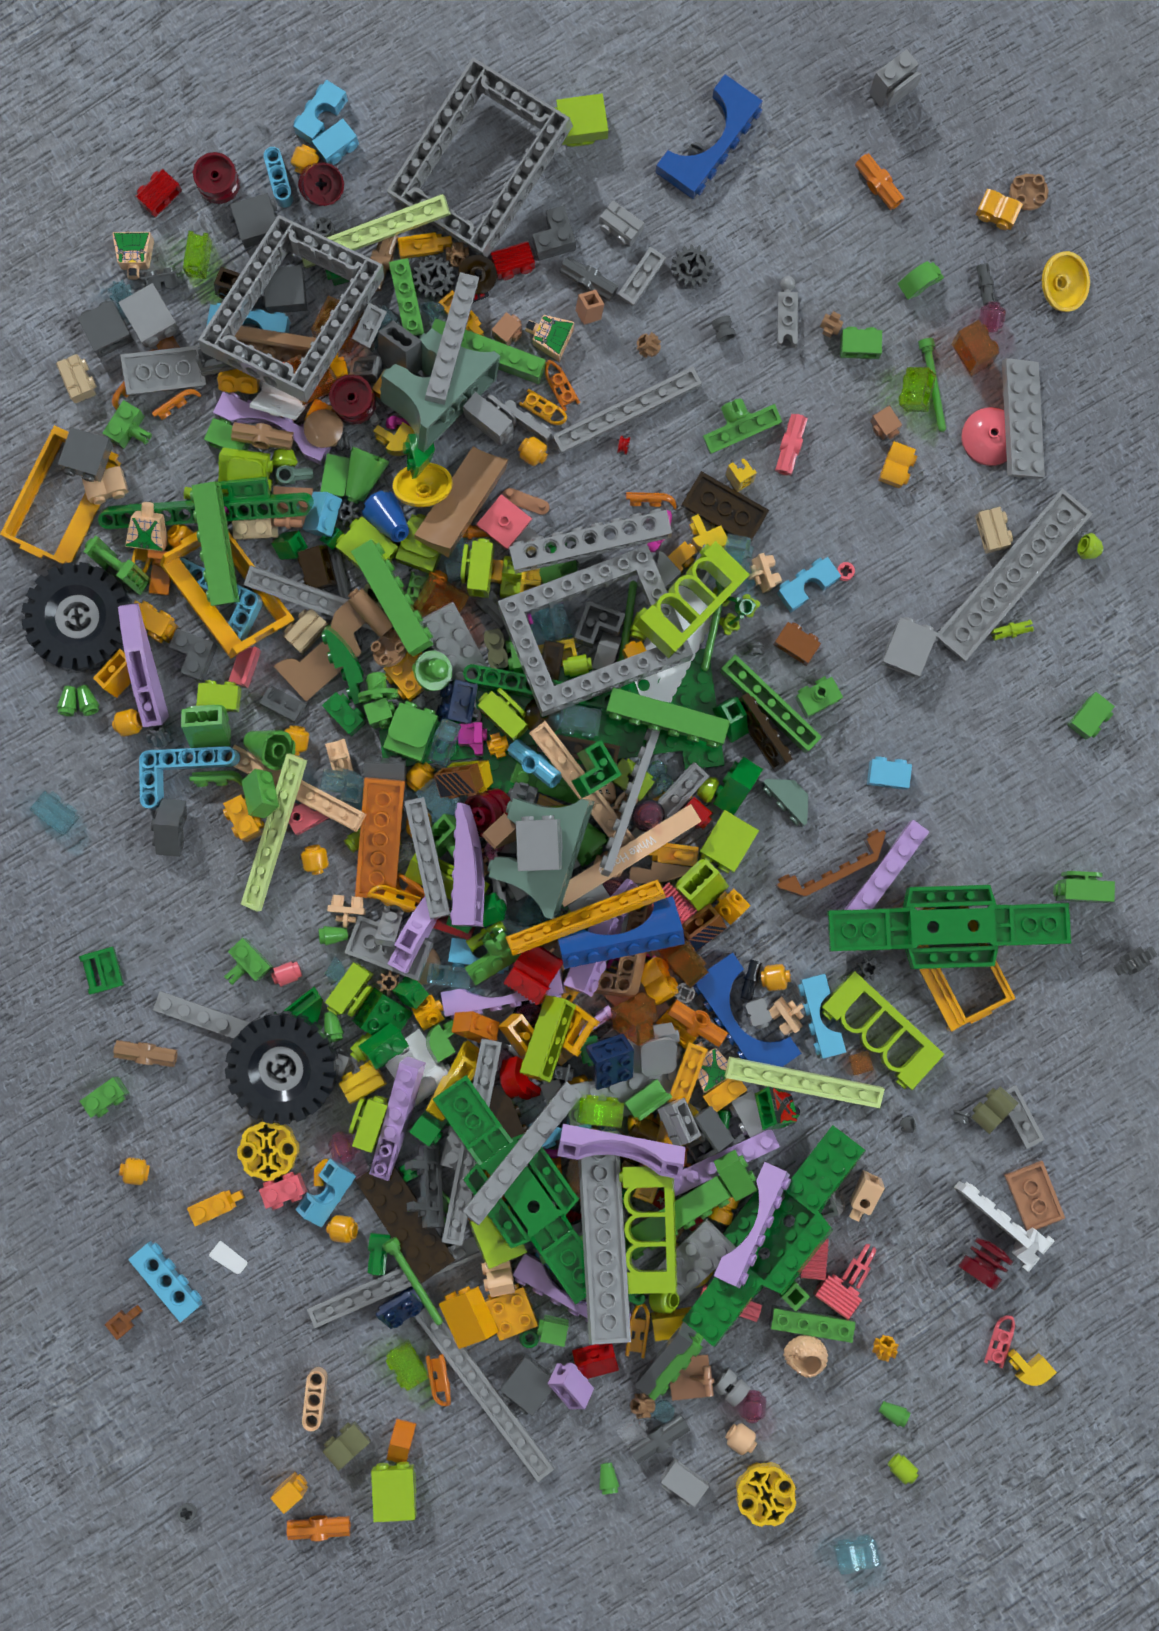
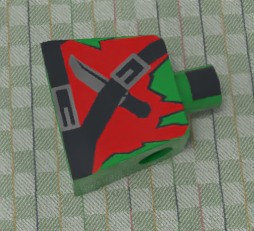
[754,1086,800,1130]

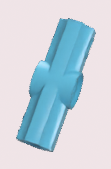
[508,739,562,788]

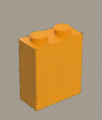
[439,1286,499,1349]

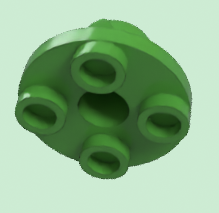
[412,651,452,691]
[358,672,399,703]

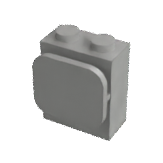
[869,49,922,108]
[118,283,179,348]
[463,392,516,447]
[880,617,938,679]
[516,815,563,871]
[624,1023,680,1076]

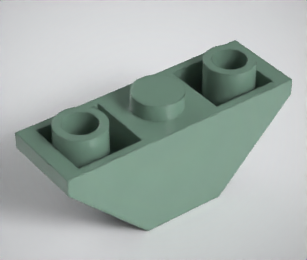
[761,779,808,827]

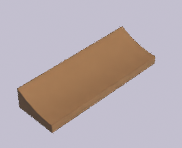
[234,326,327,385]
[414,446,509,558]

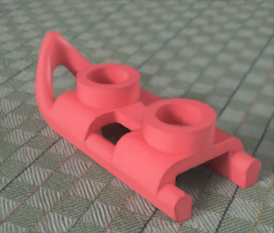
[984,1315,1015,1369]

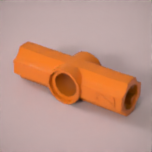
[855,153,904,210]
[668,1000,728,1047]
[287,1515,351,1541]

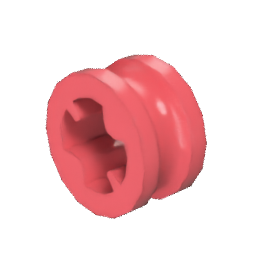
[837,562,855,581]

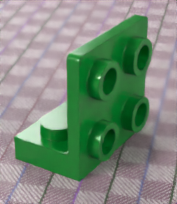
[352,987,413,1036]

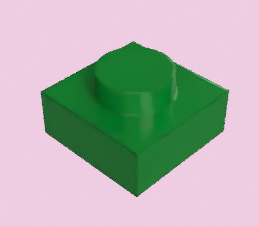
[319,527,344,550]

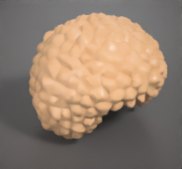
[783,1335,828,1378]

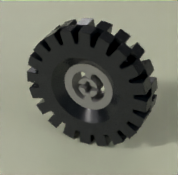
[21,562,133,673]
[225,1011,339,1125]

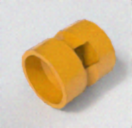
[708,1197,740,1225]

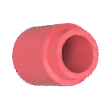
[271,961,302,987]

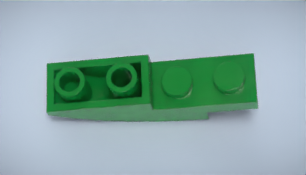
[322,626,365,704]

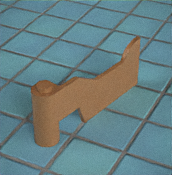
[274,588,393,701]

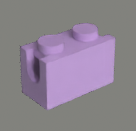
[548,1362,594,1409]

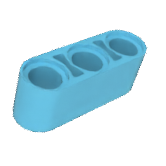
[264,147,293,208]

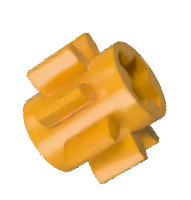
[487,733,509,758]
[872,1335,899,1362]

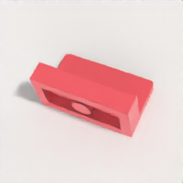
[228,646,261,688]

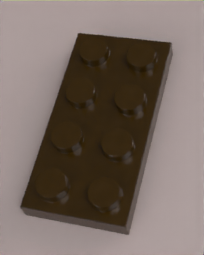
[681,471,769,545]
[739,693,793,772]

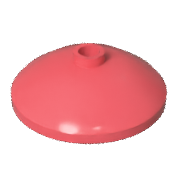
[961,407,1007,466]

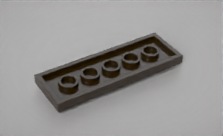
[355,1165,456,1284]

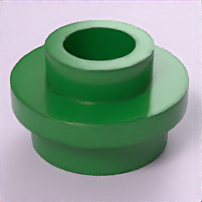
[519,1328,540,1348]

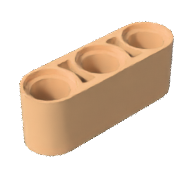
[302,1367,327,1431]

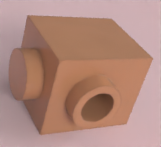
[575,290,604,325]
[491,312,522,346]
[870,405,902,440]

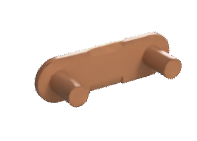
[503,488,550,515]

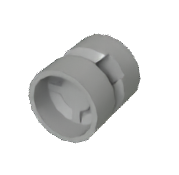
[713,1367,750,1407]

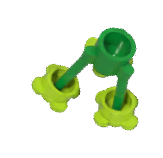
[713,586,760,635]

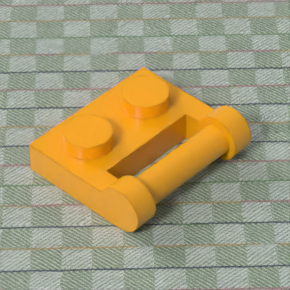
[563,1004,600,1057]

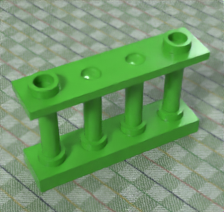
[83,535,150,595]

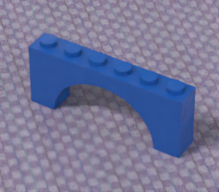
[656,74,763,199]
[557,896,685,969]
[692,953,802,1067]

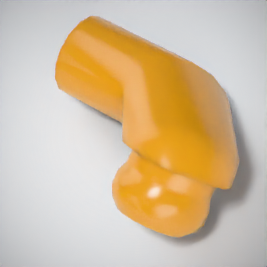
[314,1159,328,1186]

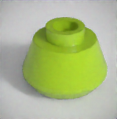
[271,448,298,468]
[1077,533,1103,559]
[697,777,719,803]

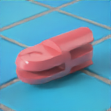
[841,1244,876,1289]

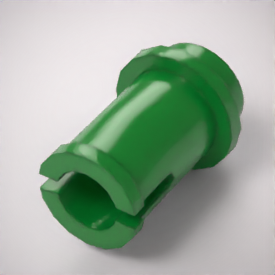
[718,1109,732,1129]

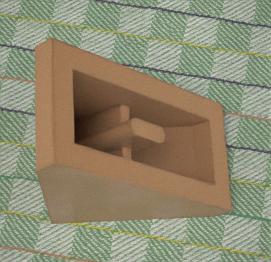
[482,813,517,849]

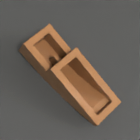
[629,862,691,885]

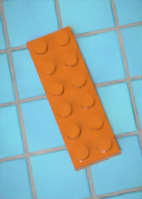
[355,777,405,899]

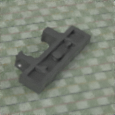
[405,1144,444,1228]

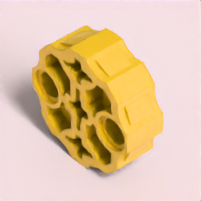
[237,1121,300,1181]
[736,1462,796,1527]

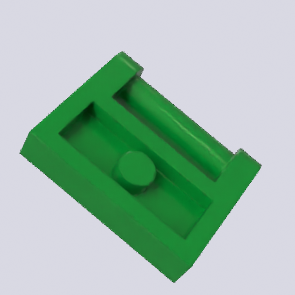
[79,946,124,995]

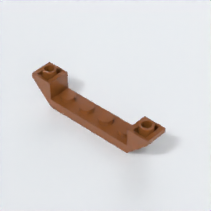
[775,829,886,897]

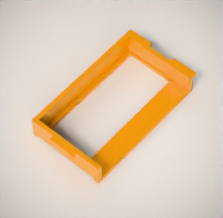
[0,425,121,565]
[160,531,295,659]
[917,907,1016,1032]

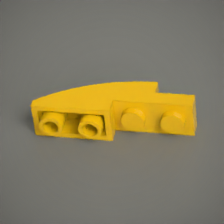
[426,1040,480,1121]

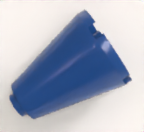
[362,491,409,542]

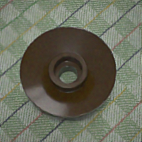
[458,254,497,294]
[524,699,564,733]

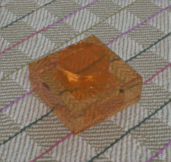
[848,1050,874,1076]

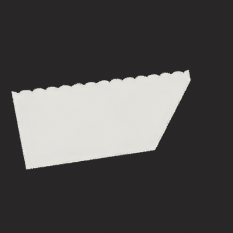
[635,586,713,703]

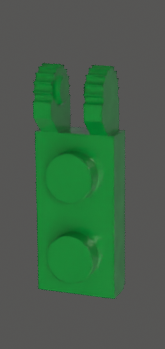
[219,477,271,501]

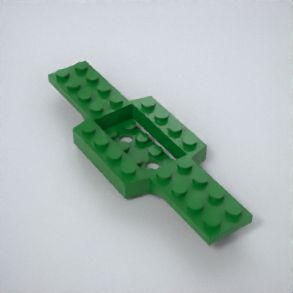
[827,885,1071,969]
[432,1075,586,1305]
[682,1125,866,1347]

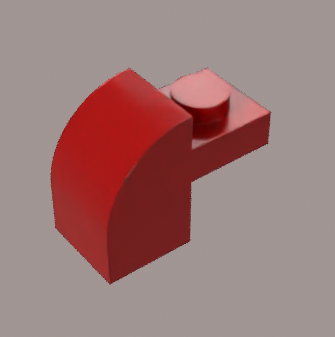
[500,1056,541,1100]

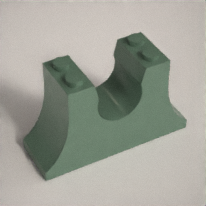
[380,329,500,452]
[487,798,595,919]

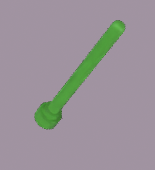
[918,338,946,432]
[616,580,637,662]
[701,580,725,671]
[382,1237,443,1325]

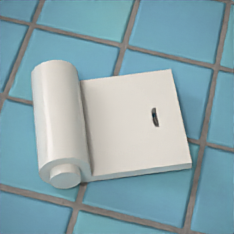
[249,381,312,420]
[385,1029,451,1107]

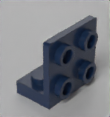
[436,680,478,724]
[586,1034,634,1090]
[376,1286,425,1329]

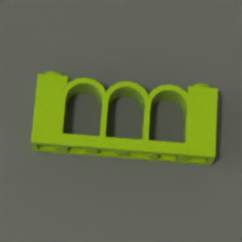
[634,541,750,659]
[820,971,945,1090]
[619,1166,677,1294]

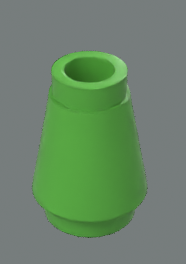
[76,685,99,716]
[56,686,77,717]
[318,926,348,946]
[324,1012,344,1042]
[878,1401,911,1428]
[599,1462,620,1495]

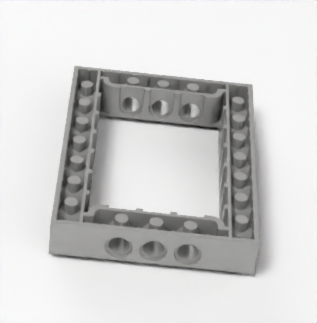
[387,58,573,257]
[198,215,384,403]
[498,545,693,717]

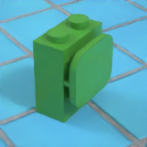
[383,701,439,763]
[181,705,231,748]
[1053,871,1115,903]

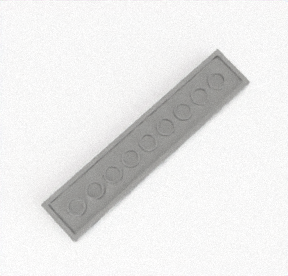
[936,488,1093,662]
[578,1131,631,1345]

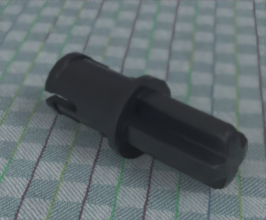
[741,960,762,1000]

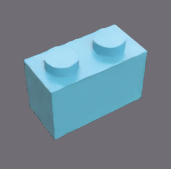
[312,118,359,165]
[303,492,342,537]
[867,757,912,790]

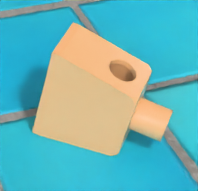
[849,1170,885,1222]

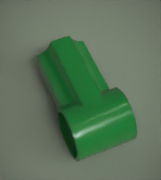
[368,1233,391,1275]

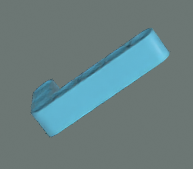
[180,558,263,641]
[139,746,240,810]

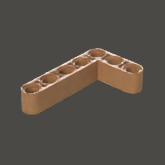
[594,904,654,998]

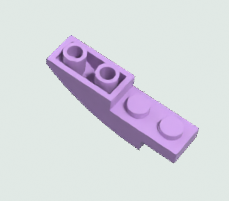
[388,897,438,974]

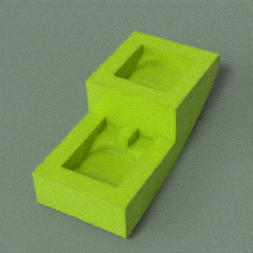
[500,556,522,598]

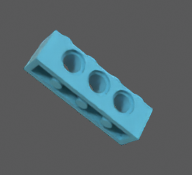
[128,1241,203,1323]

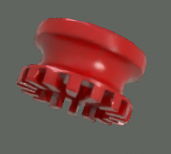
[617,435,630,455]

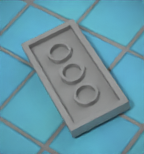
[120,345,206,395]
[421,602,488,682]
[344,915,433,981]
[653,1218,736,1302]

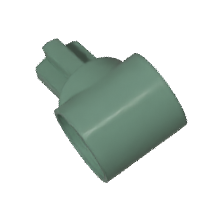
[274,465,314,486]

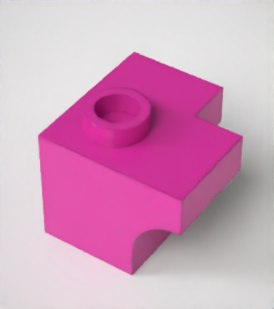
[458,722,487,756]

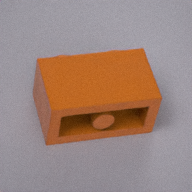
[452,1011,500,1043]

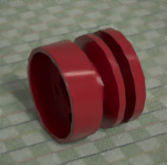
[298,163,344,206]
[958,1237,1013,1291]

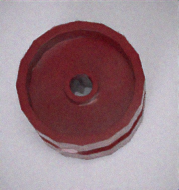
[192,152,240,204]
[329,374,376,425]
[464,788,512,837]

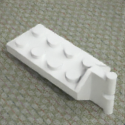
[954,1181,1054,1272]

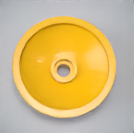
[1042,251,1090,312]
[393,463,453,507]

